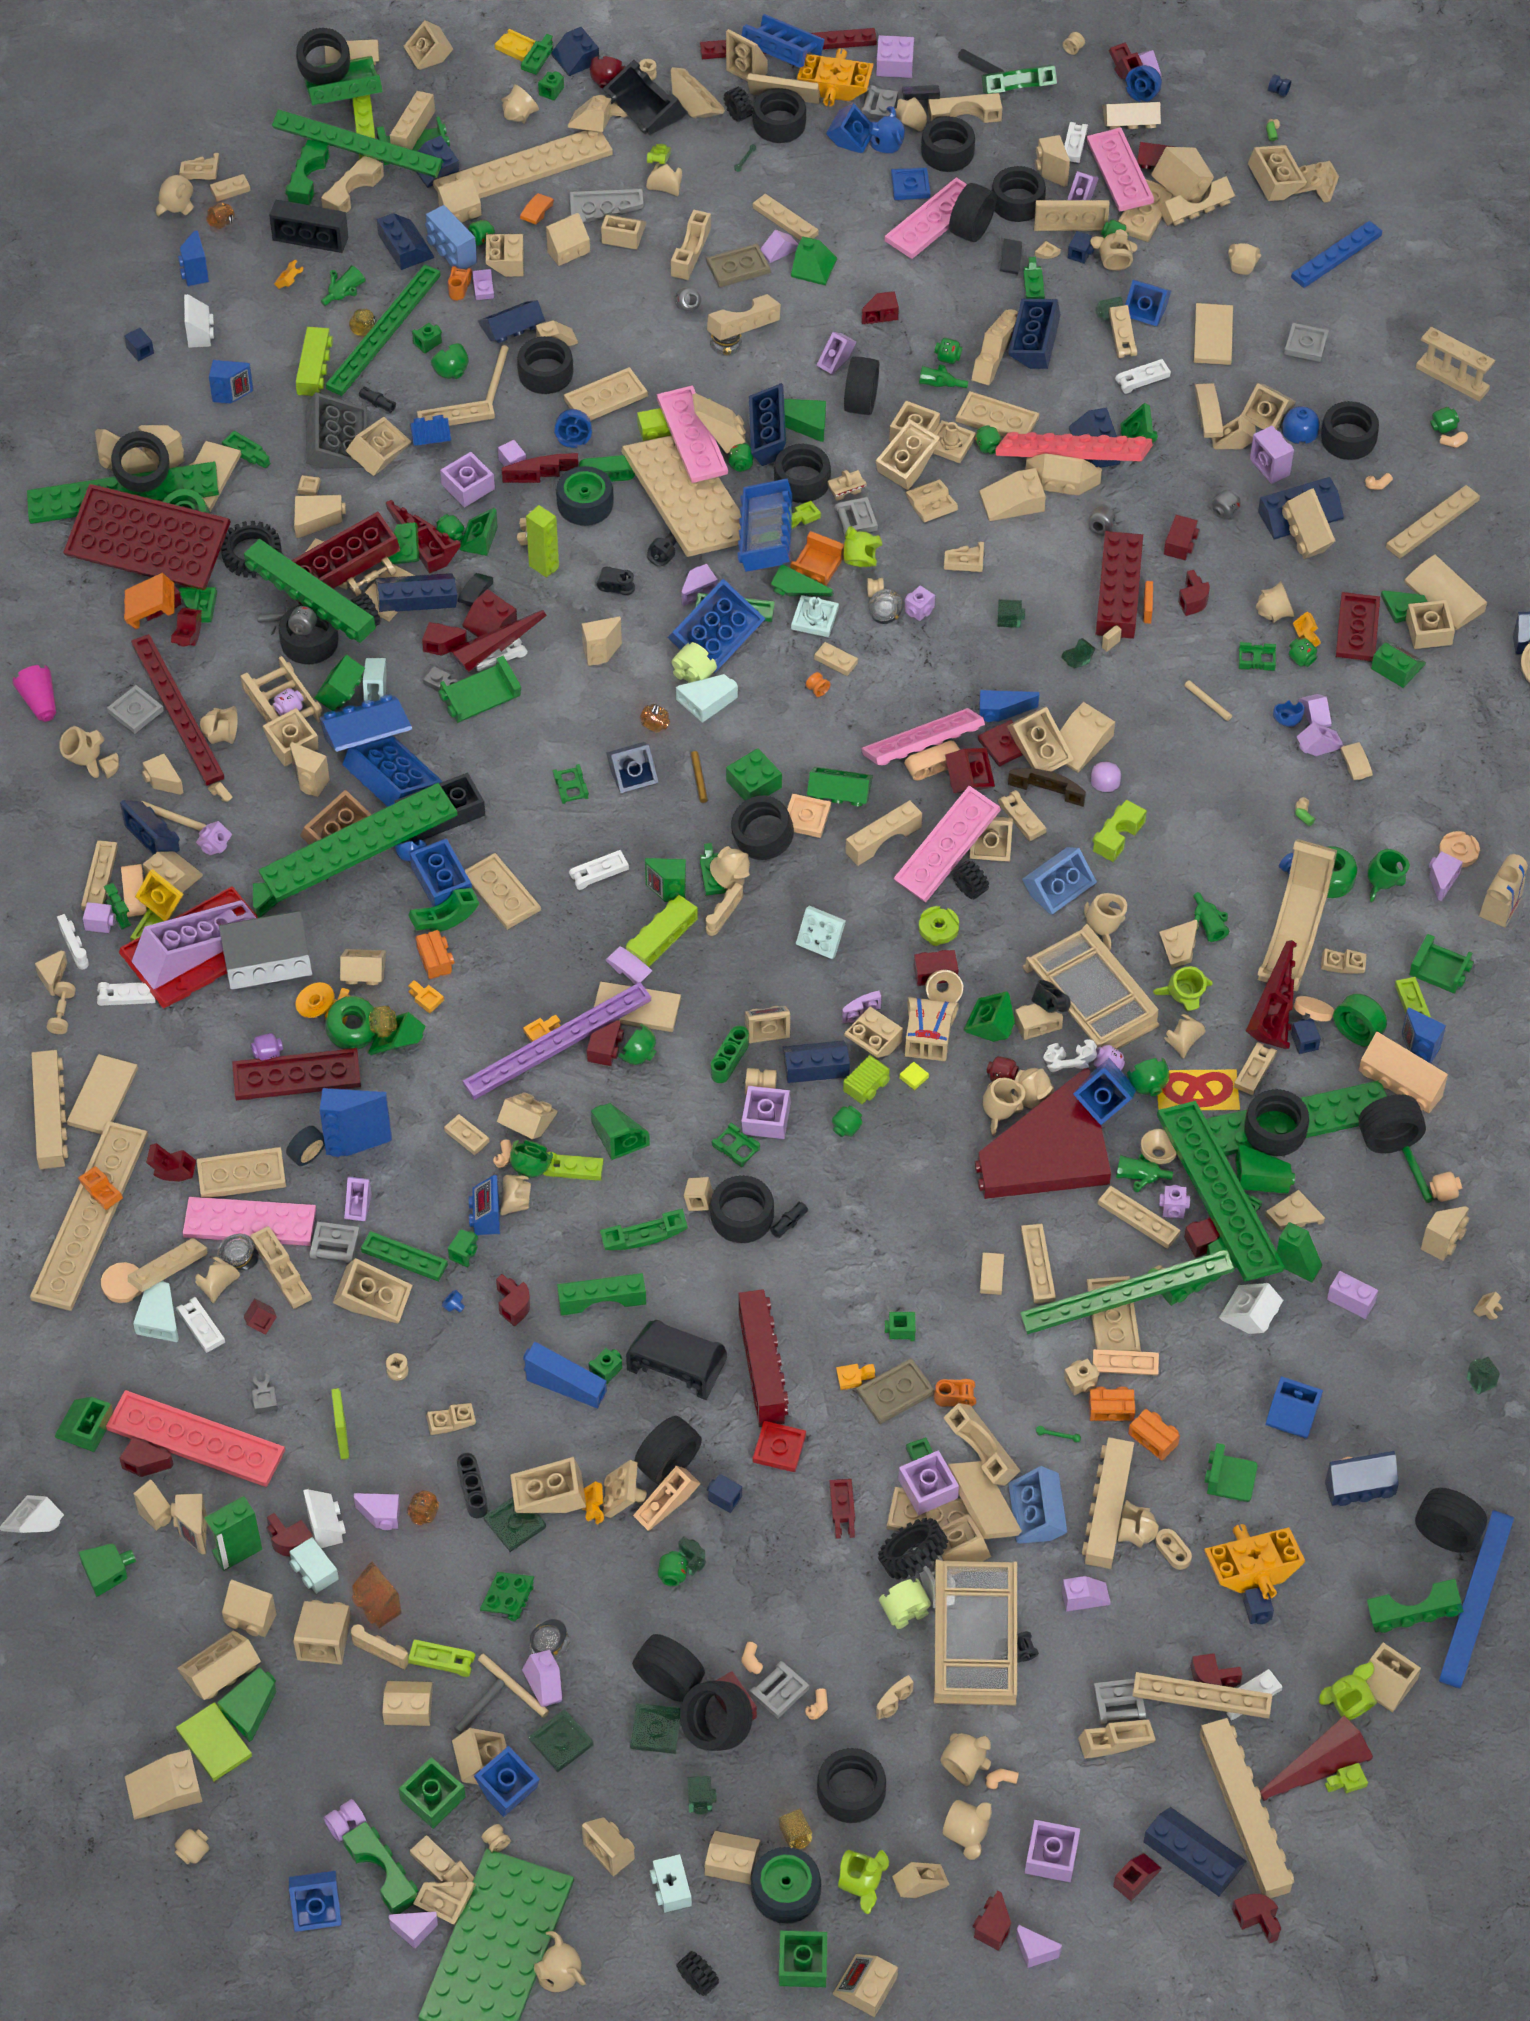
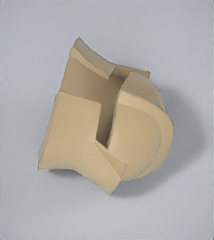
[501,84,539,123]
[1256,581,1294,623]
[200,706,238,744]
[710,846,750,889]
[1014,1068,1055,1109]
[1117,1500,1159,1548]

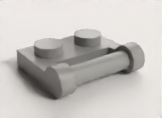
[861,85,898,120]
[834,497,878,537]
[310,1221,360,1264]
[748,1661,809,1719]
[1094,1679,1146,1724]

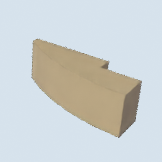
[1078,1720,1156,1758]

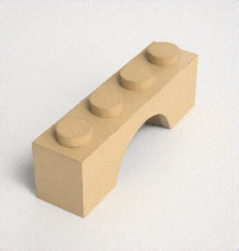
[928,93,1002,123]
[321,156,384,213]
[1159,176,1235,226]
[671,210,711,280]
[707,294,781,341]
[846,800,922,866]
[944,1403,1020,1486]

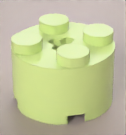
[671,642,717,683]
[879,1578,931,1629]

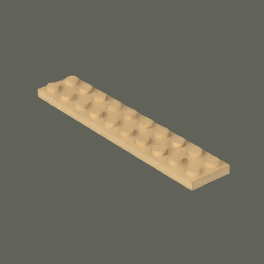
[433,130,613,199]
[30,1121,148,1311]

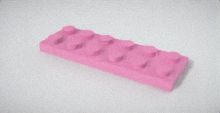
[1087,128,1154,212]
[885,177,967,259]
[657,385,728,483]
[861,708,985,765]
[894,786,1001,903]
[183,1197,316,1246]

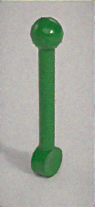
[1036,1426,1081,1442]

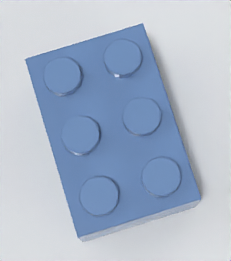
[425,205,477,269]

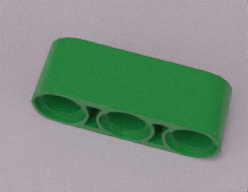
[579,455,635,482]
[711,1026,749,1083]

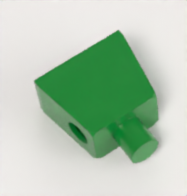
[78,1544,136,1597]

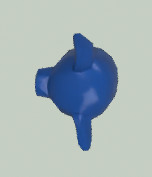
[869,106,905,153]

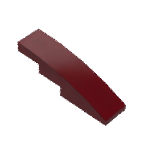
[502,453,579,483]

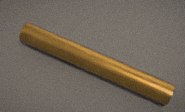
[691,751,708,803]

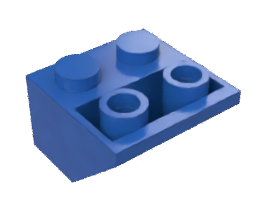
[1265,1376,1323,1439]

